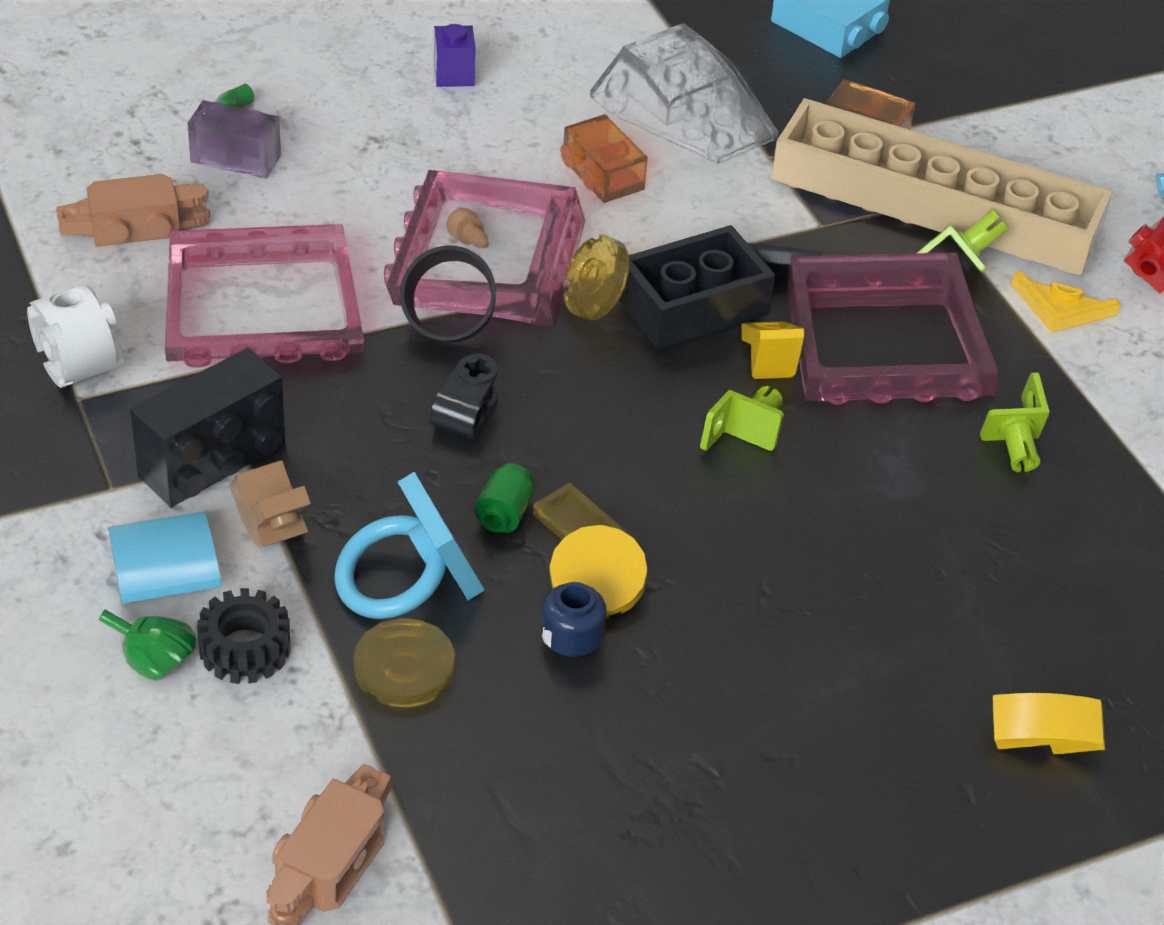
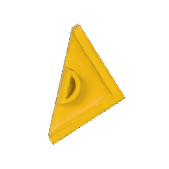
[1011,271,1121,333]

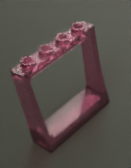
[384,170,586,327]
[165,224,364,368]
[787,253,999,405]

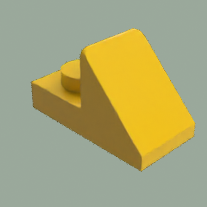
[742,321,804,379]

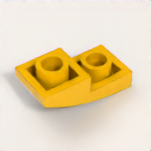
[993,693,1105,755]

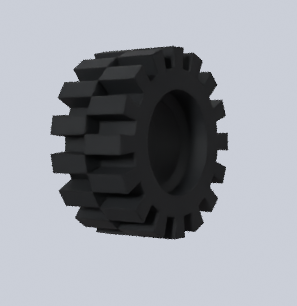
[197,588,291,684]

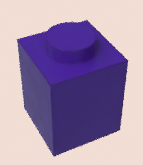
[434,24,476,87]

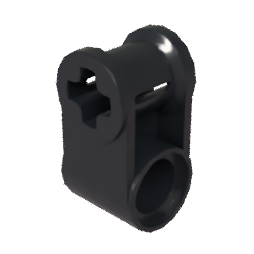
[430,353,498,440]

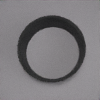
[400,245,496,342]

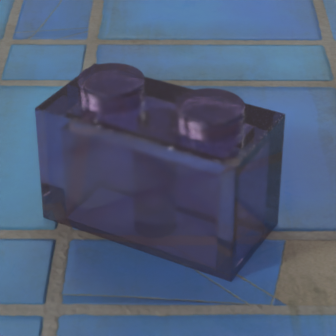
[187,100,281,179]

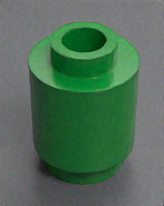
[474,463,534,533]

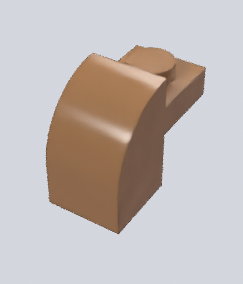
[229,460,311,548]

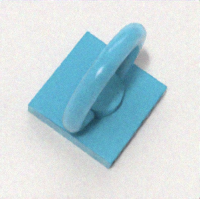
[334,472,485,619]

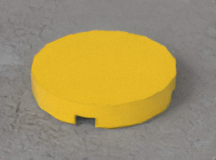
[549,525,647,619]

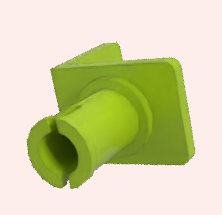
[913,209,1009,273]
[980,372,1050,472]
[700,386,784,451]

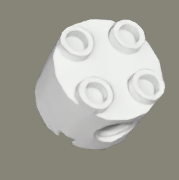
[27,283,124,388]

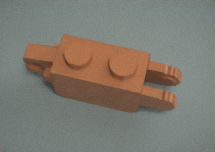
[56,174,211,247]
[266,764,391,925]

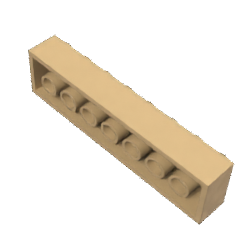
[771,98,1113,276]

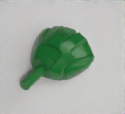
[98,609,196,681]

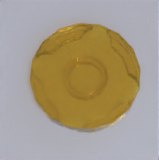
[563,234,629,320]
[353,618,455,708]

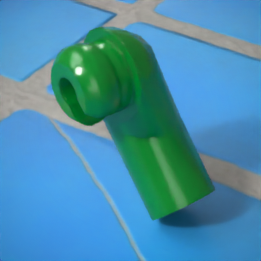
[211,83,255,127]

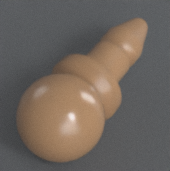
[447,208,489,248]

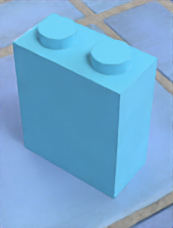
[771,0,890,58]

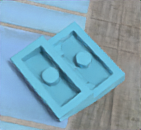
[108,512,222,604]

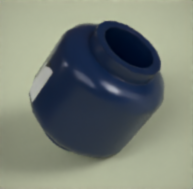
[540,582,607,657]

